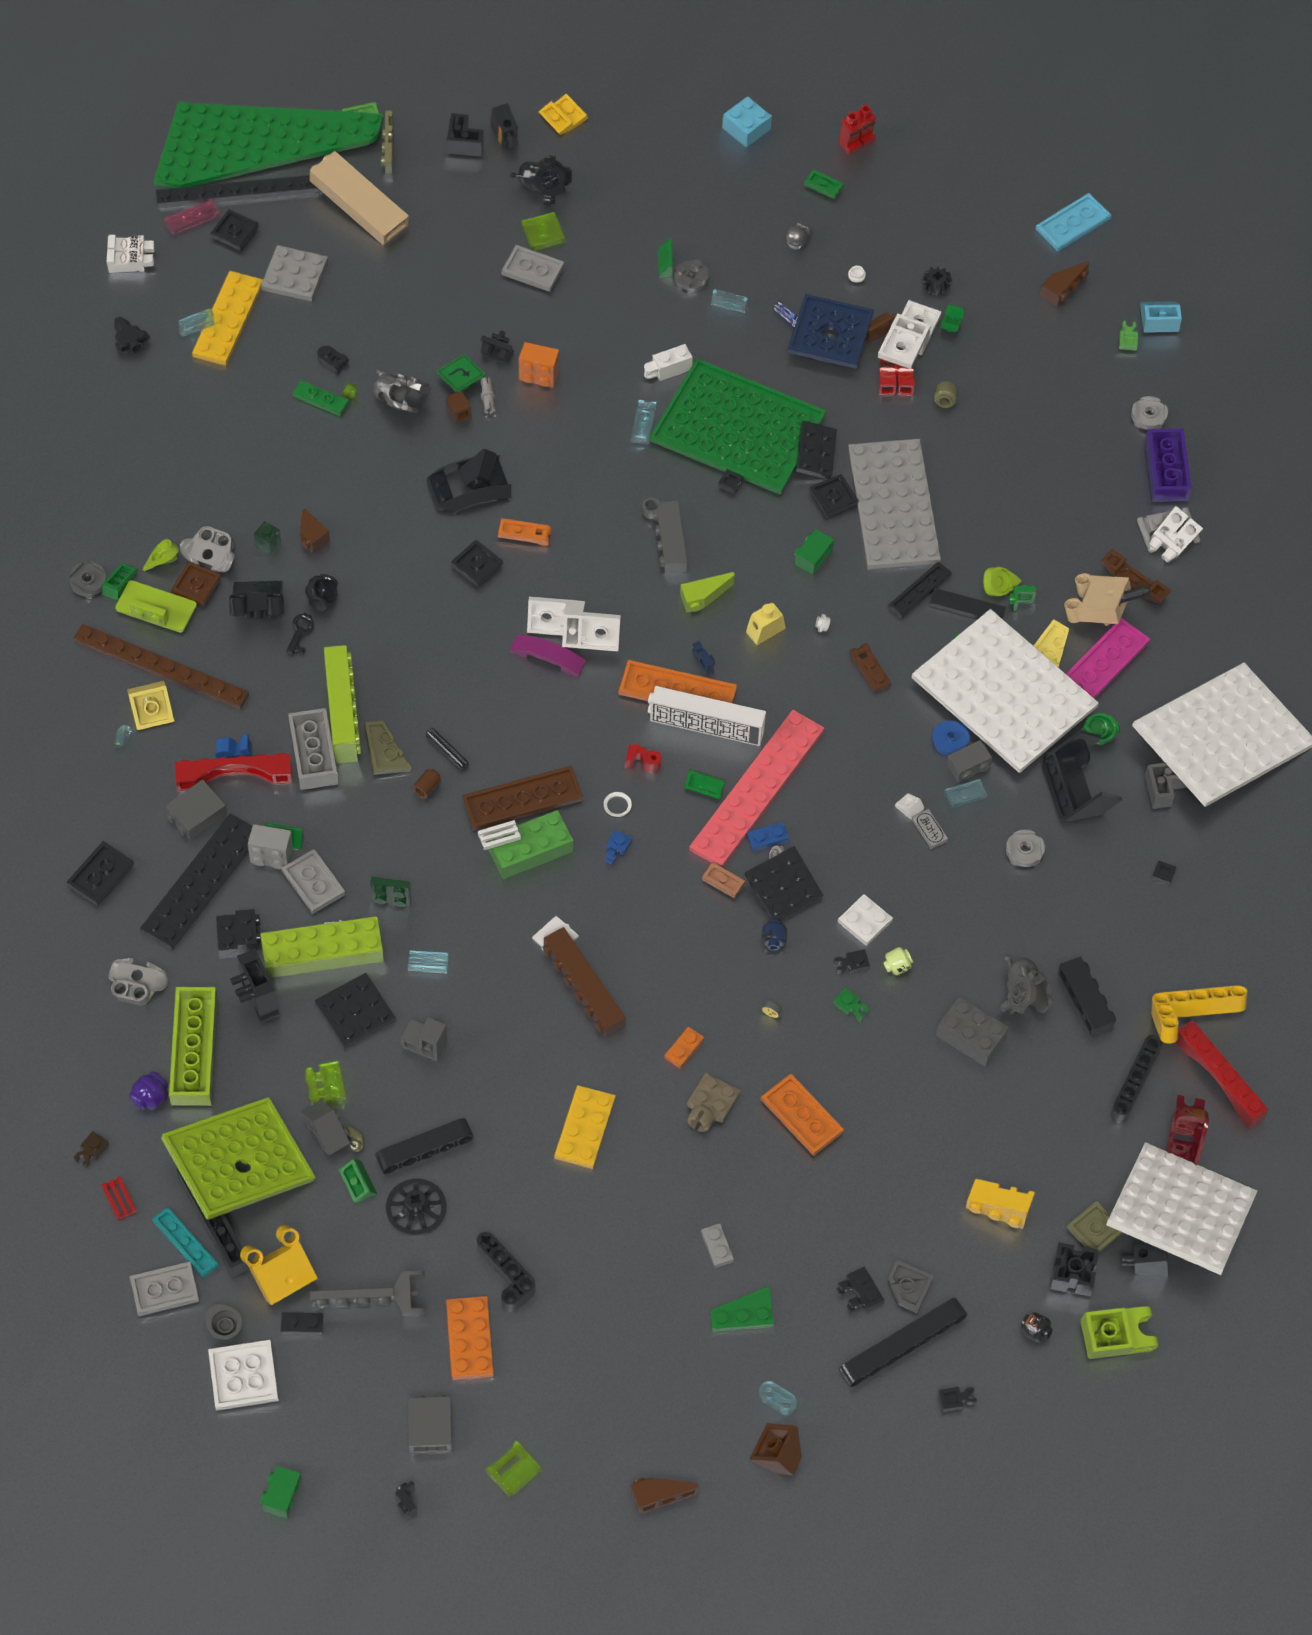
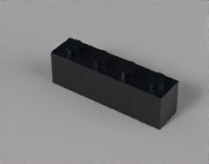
[1058,956,1116,1038]

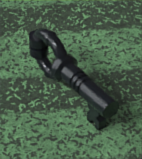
[286,612,314,655]

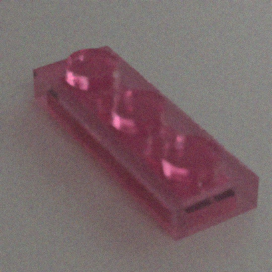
[164,200,219,235]

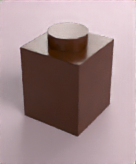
[446,391,472,424]

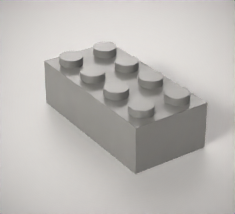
[288,708,338,790]

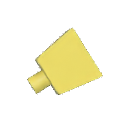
[746,603,786,645]

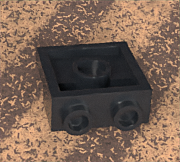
[216,909,261,954]

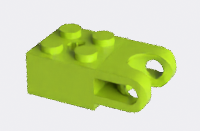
[1080,1306,1159,1359]

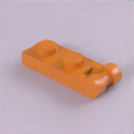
[498,518,552,546]

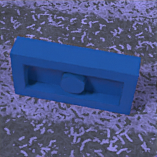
[747,822,789,851]

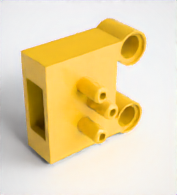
[240,1225,318,1305]

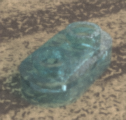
[758,1381,797,1415]

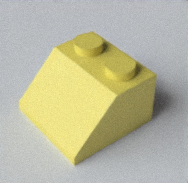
[127,681,174,730]

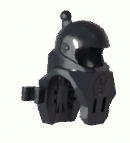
[510,155,572,206]

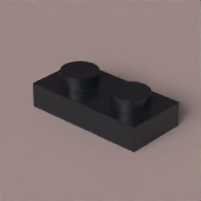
[280,1312,324,1336]

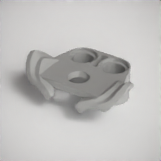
[180,526,235,572]
[108,958,168,1005]

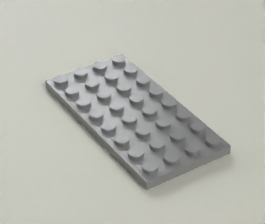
[848,439,941,570]

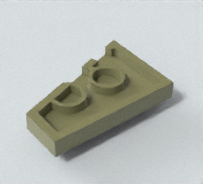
[381,110,394,174]
[364,721,412,775]

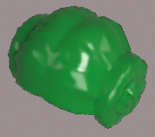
[1082,713,1120,746]

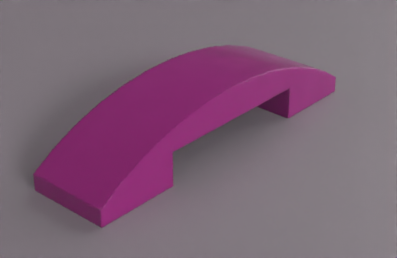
[510,635,586,677]

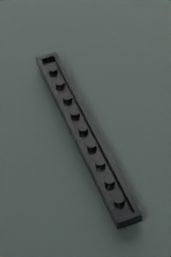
[156,175,322,208]

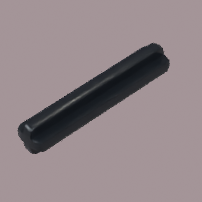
[426,728,469,770]

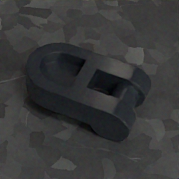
[317,345,349,373]

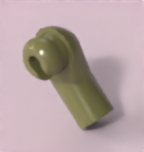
[346,1124,364,1152]

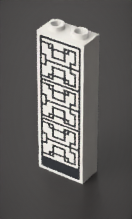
[648,686,766,746]

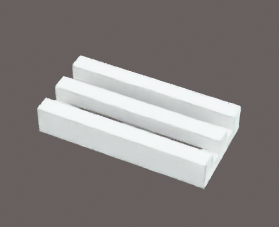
[478,820,521,850]

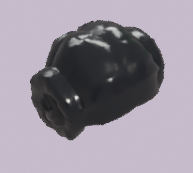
[305,574,338,611]

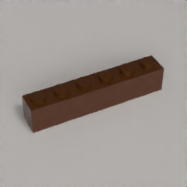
[542,927,626,1037]

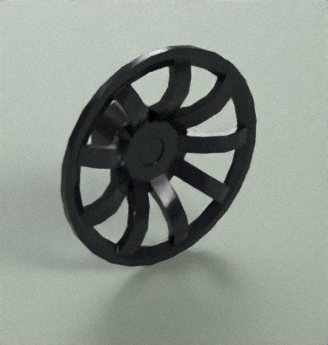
[386,1179,447,1236]

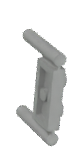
[1137,508,1200,553]

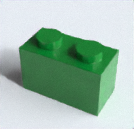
[794,529,834,574]
[260,1466,302,1519]

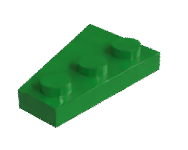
[710,1286,774,1332]

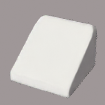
[895,793,924,820]

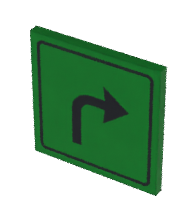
[436,354,486,393]

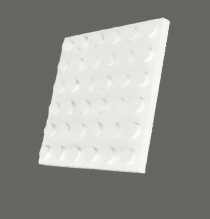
[1106,1142,1257,1275]

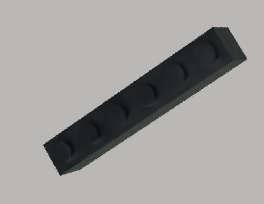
[176,1168,249,1278]

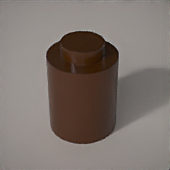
[412,769,441,799]

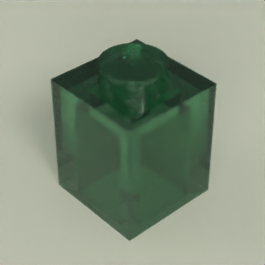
[254,521,281,554]

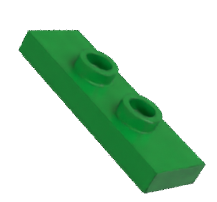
[292,380,349,416]

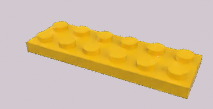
[192,271,263,366]

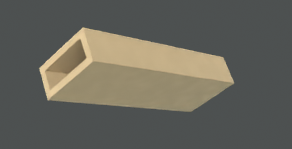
[310,151,409,246]

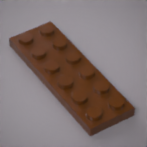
[462,765,583,831]

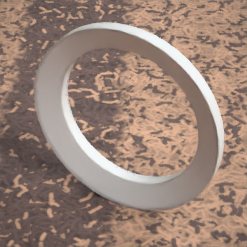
[604,792,632,817]

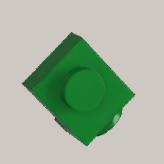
[940,304,965,332]
[1009,585,1036,611]

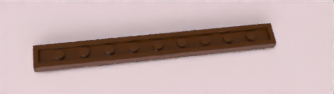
[73,624,249,710]

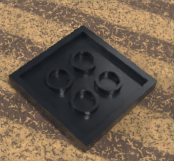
[744,846,824,921]
[315,973,396,1049]

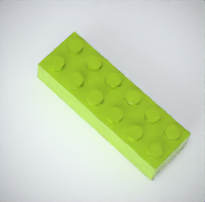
[324,645,361,764]
[260,916,384,978]
[169,987,218,1105]

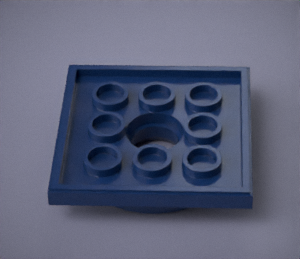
[787,294,874,369]

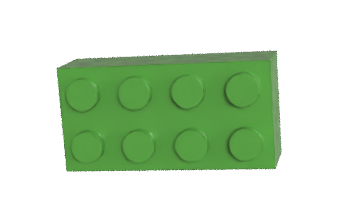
[487,810,573,879]

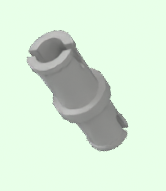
[480,377,495,414]

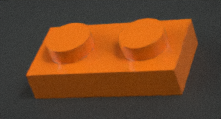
[665,1027,704,1069]

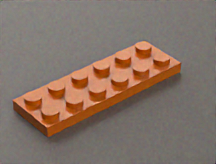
[619,660,737,703]

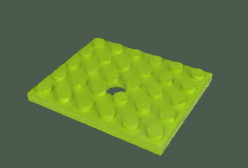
[161,1097,315,1220]

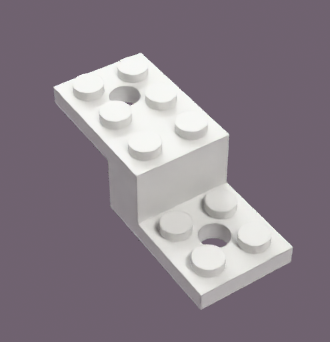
[878,300,942,369]
[527,597,621,651]

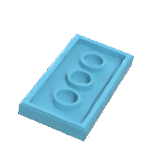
[1036,193,1112,251]

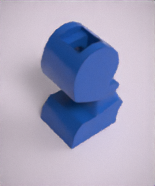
[215,734,252,759]

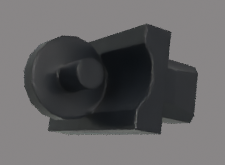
[480,330,514,362]

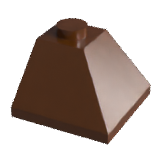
[750,1423,802,1475]

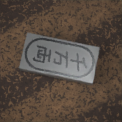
[912,809,948,850]

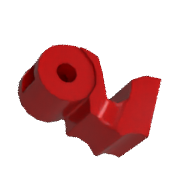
[624,744,662,773]

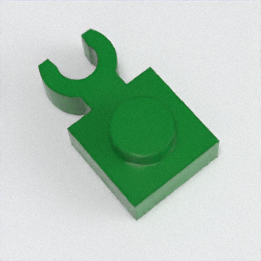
[833,987,869,1021]

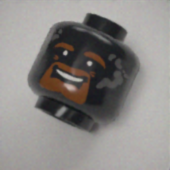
[1021,1312,1053,1343]

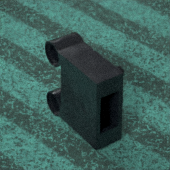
[229,581,284,620]
[230,949,280,1023]

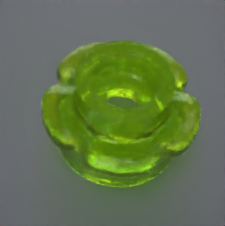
[342,382,358,399]

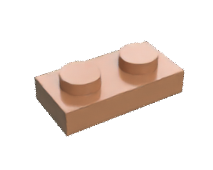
[702,862,745,899]

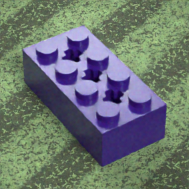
[1145,428,1192,502]

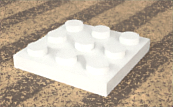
[208,1340,278,1411]

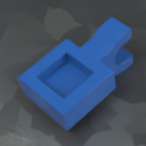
[605,830,632,864]

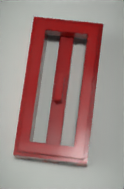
[101,1176,137,1221]

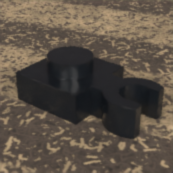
[833,949,870,974]
[938,1387,977,1412]

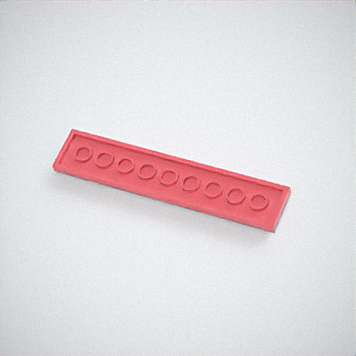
[689,710,824,868]

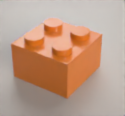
[519,342,559,388]

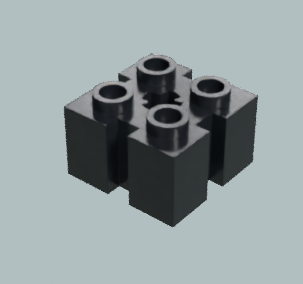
[1050,1242,1099,1296]

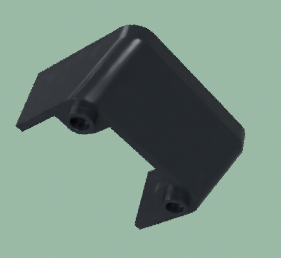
[1043,730,1122,821]

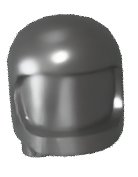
[786,222,813,250]

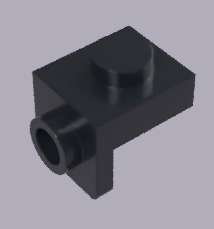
[395,1481,417,1519]

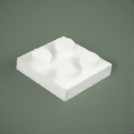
[838,894,893,946]

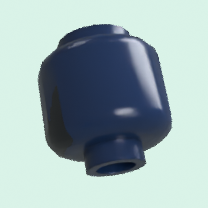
[762,920,787,951]

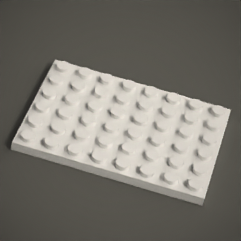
[911,609,1099,773]
[1132,663,1312,807]

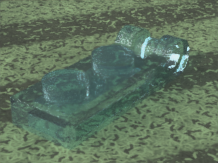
[631,400,657,445]

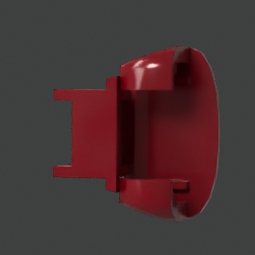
[1166,1095,1209,1166]

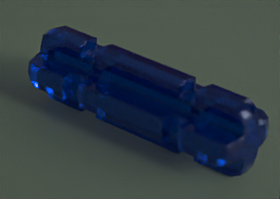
[774,301,798,327]

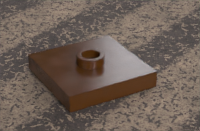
[171,561,222,606]

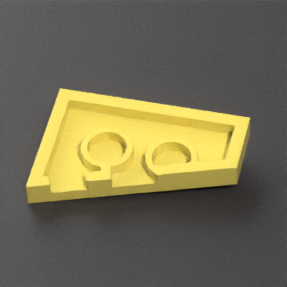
[1034,619,1069,668]

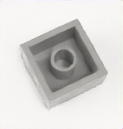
[248,824,294,869]

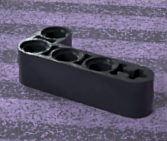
[477,1232,535,1312]

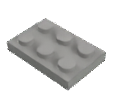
[502,245,564,292]
[281,849,346,914]
[130,1262,199,1316]

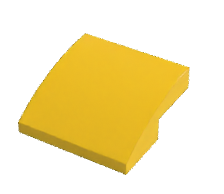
[539,94,588,135]

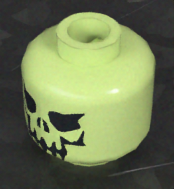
[883,947,914,976]

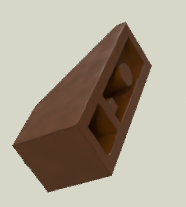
[630,1478,699,1514]

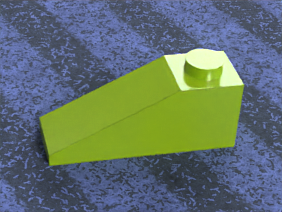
[680,572,735,612]

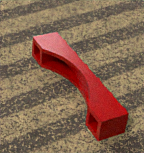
[175,753,292,791]
[1176,1020,1268,1129]

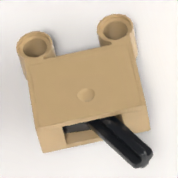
[1064,573,1151,626]

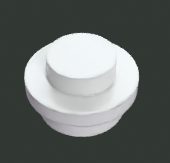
[848,266,866,283]
[815,614,830,632]

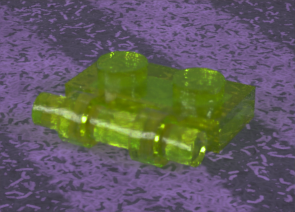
[305,1061,346,1104]

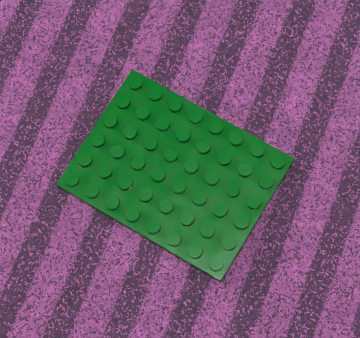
[650,358,826,495]

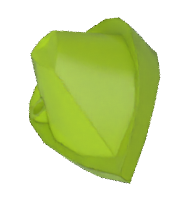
[142,539,179,571]
[983,567,1022,597]

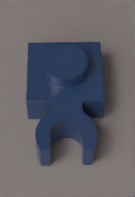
[692,641,715,676]

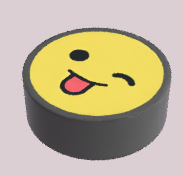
[761,1001,782,1018]

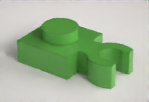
[1119,321,1138,350]

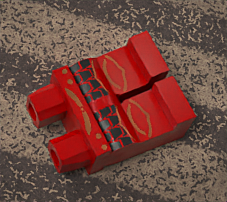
[839,104,876,155]
[879,359,915,396]

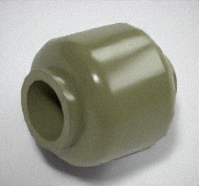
[934,381,958,408]

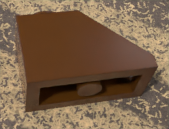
[300,509,330,554]

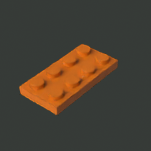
[761,1074,844,1156]
[446,1296,494,1380]

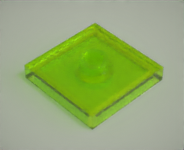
[521,212,565,251]

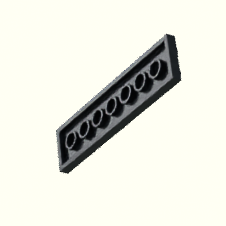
[140,813,253,950]

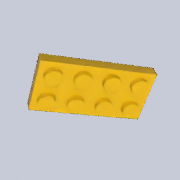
[554,1085,616,1169]

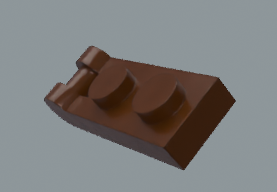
[849,643,891,694]

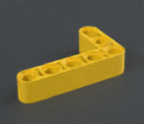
[1151,986,1247,1043]

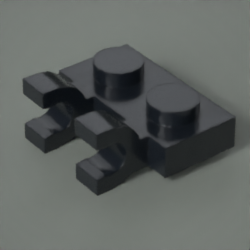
[836,1266,885,1313]

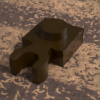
[74,1131,109,1168]

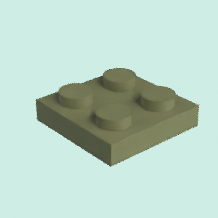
[1067,1201,1123,1253]

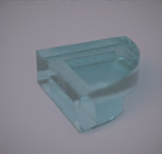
[113,724,132,748]

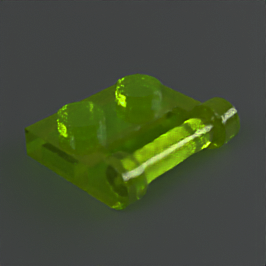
[485,1441,541,1498]

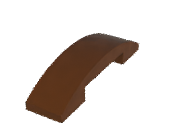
[1101,549,1171,604]

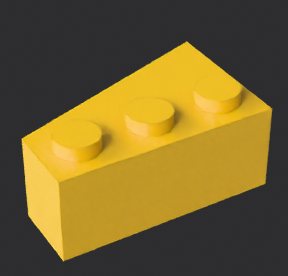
[966,1179,1035,1229]

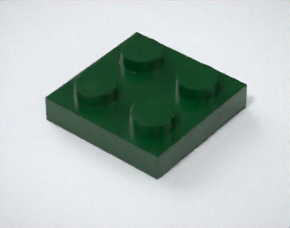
[370,876,411,907]

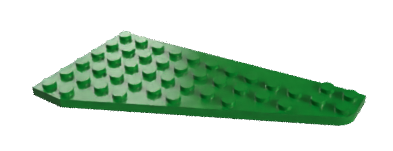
[153,101,384,188]

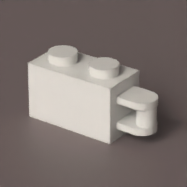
[644,344,693,381]

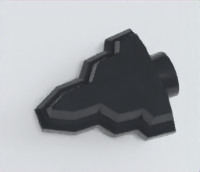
[114,316,150,354]

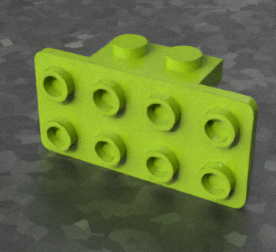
[115,580,197,633]

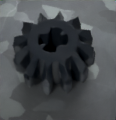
[922,266,952,296]

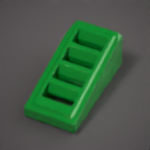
[102,563,138,600]

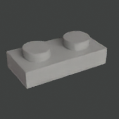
[701,1223,734,1268]

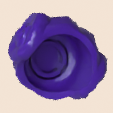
[129,1071,168,1110]

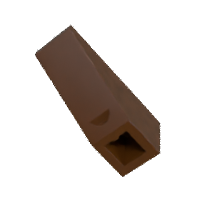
[1040,262,1089,306]

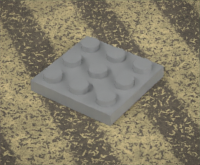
[261,245,328,302]

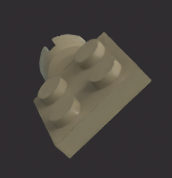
[687,1073,741,1132]

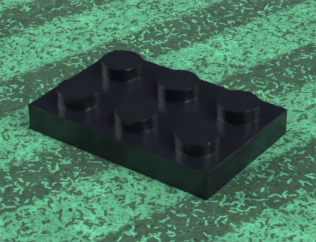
[795,421,837,479]
[66,841,134,906]

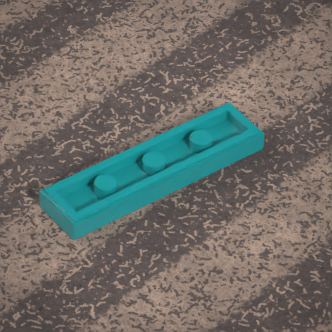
[152,1207,219,1279]

